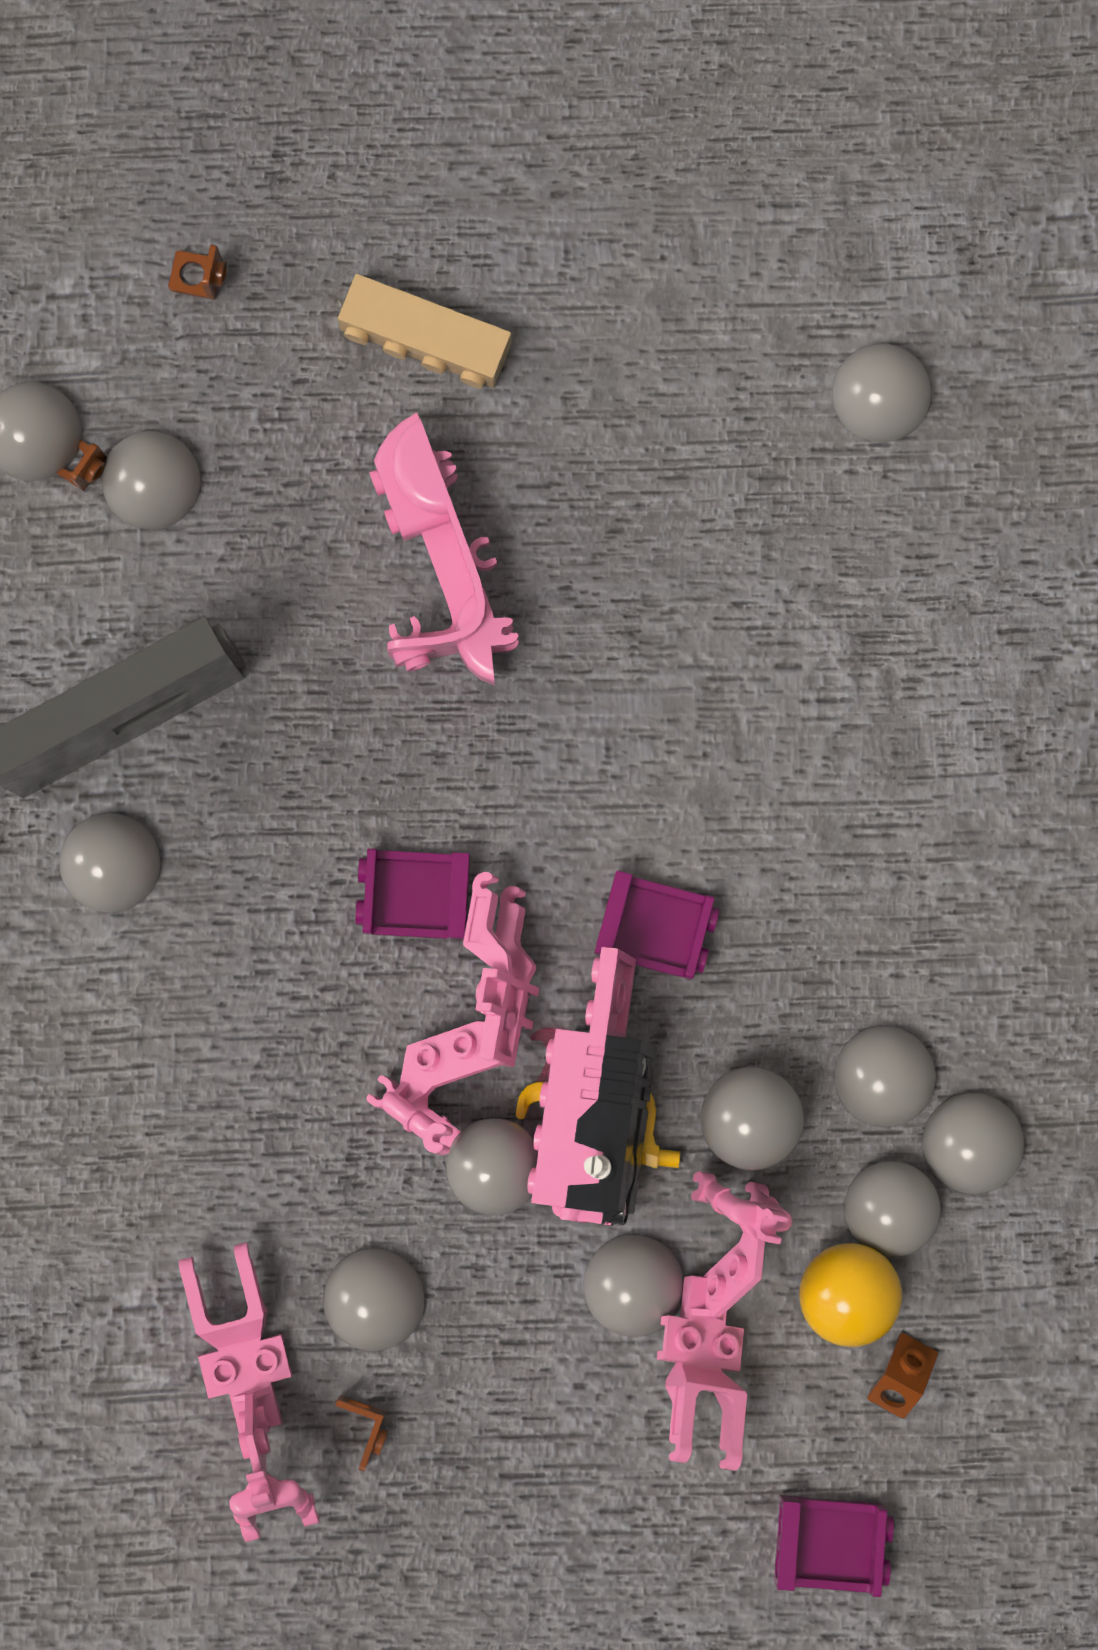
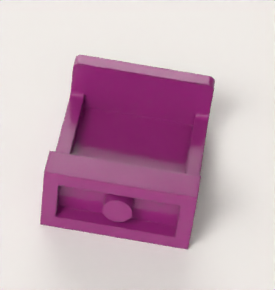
[355,848,470,940]
[594,870,720,980]
[774,1495,894,1597]

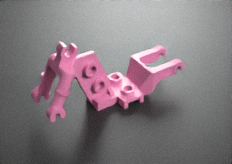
[366,872,539,1155]
[657,1171,792,1471]
[179,1242,320,1543]

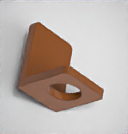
[168,244,227,300]
[57,440,107,491]
[867,1333,938,1418]
[335,1395,388,1471]

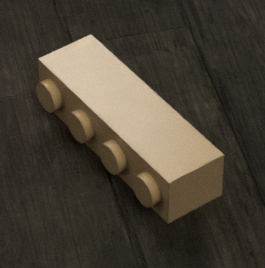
[337,274,512,389]

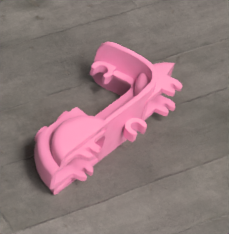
[369,412,519,686]

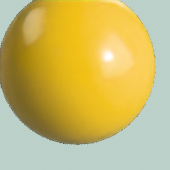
[799,1243,902,1347]

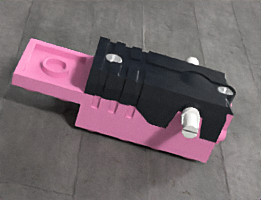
[528,947,657,1226]

